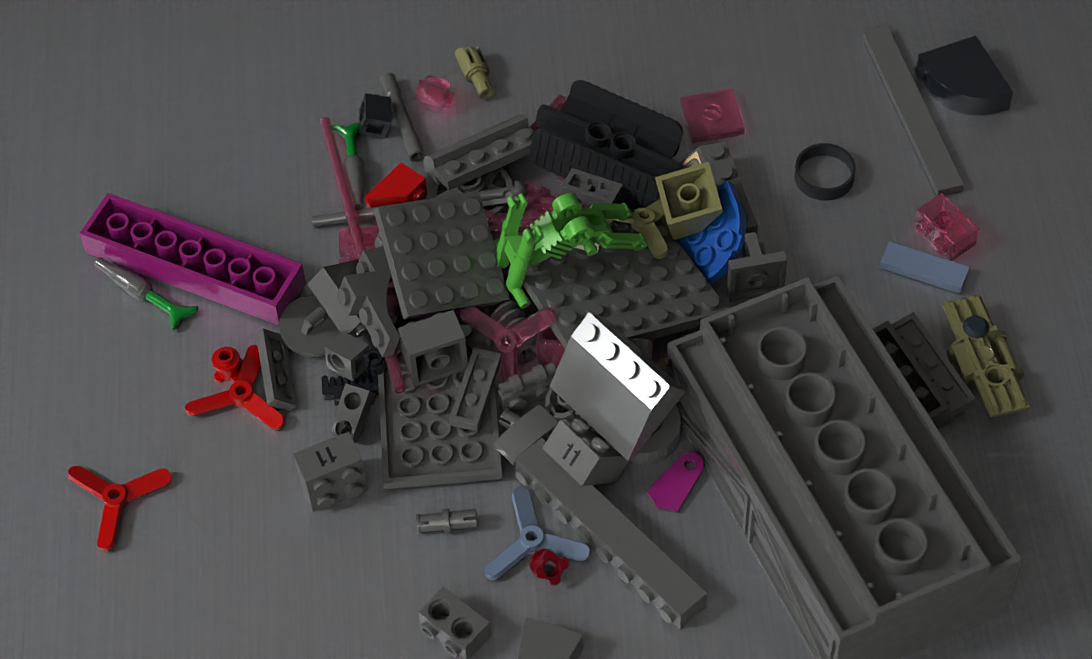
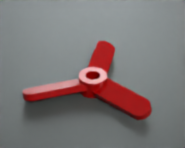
[185,345,285,430]
[68,466,171,551]

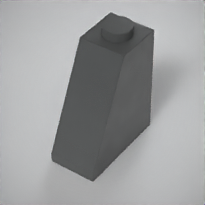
[308,259,368,337]

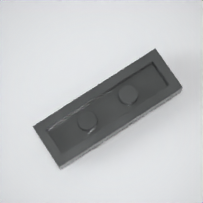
[256,328,297,412]
[449,348,502,432]

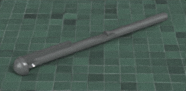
[312,181,527,227]

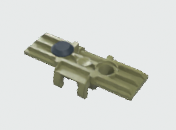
[942,294,1030,418]

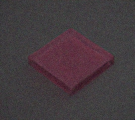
[680,88,745,144]

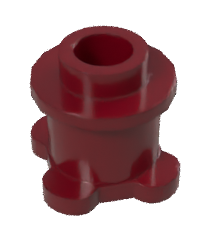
[529,548,569,586]

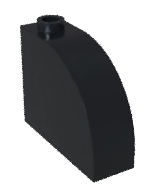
[915,35,1013,116]

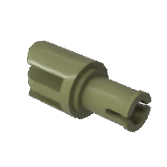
[455,46,495,99]

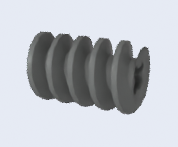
[489,300,543,364]

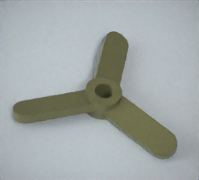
[609,198,669,259]

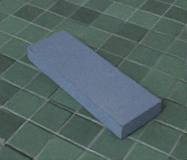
[879,241,970,294]

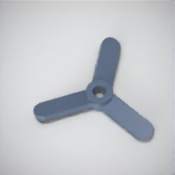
[484,487,590,580]

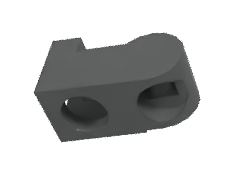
[332,383,377,443]

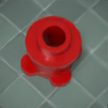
[211,346,243,383]

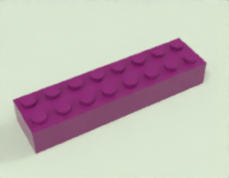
[79,193,306,325]

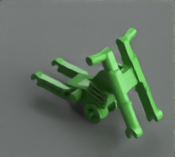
[493,193,648,309]

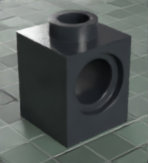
[359,93,392,139]

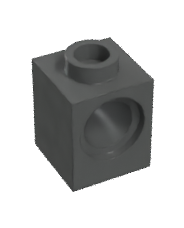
[324,331,371,381]

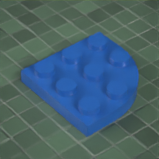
[667,180,747,286]

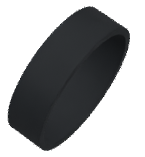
[794,143,856,201]

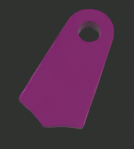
[647,452,704,513]

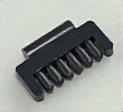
[322,373,379,406]

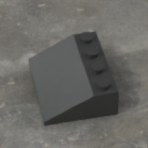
[550,312,686,462]

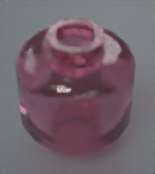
[414,75,455,114]

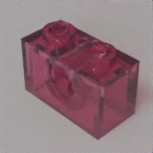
[914,193,979,261]

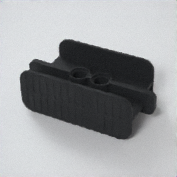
[529,80,684,210]

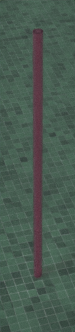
[320,117,406,394]

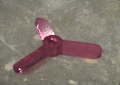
[460,305,556,383]

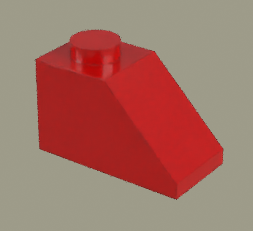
[365,162,428,208]

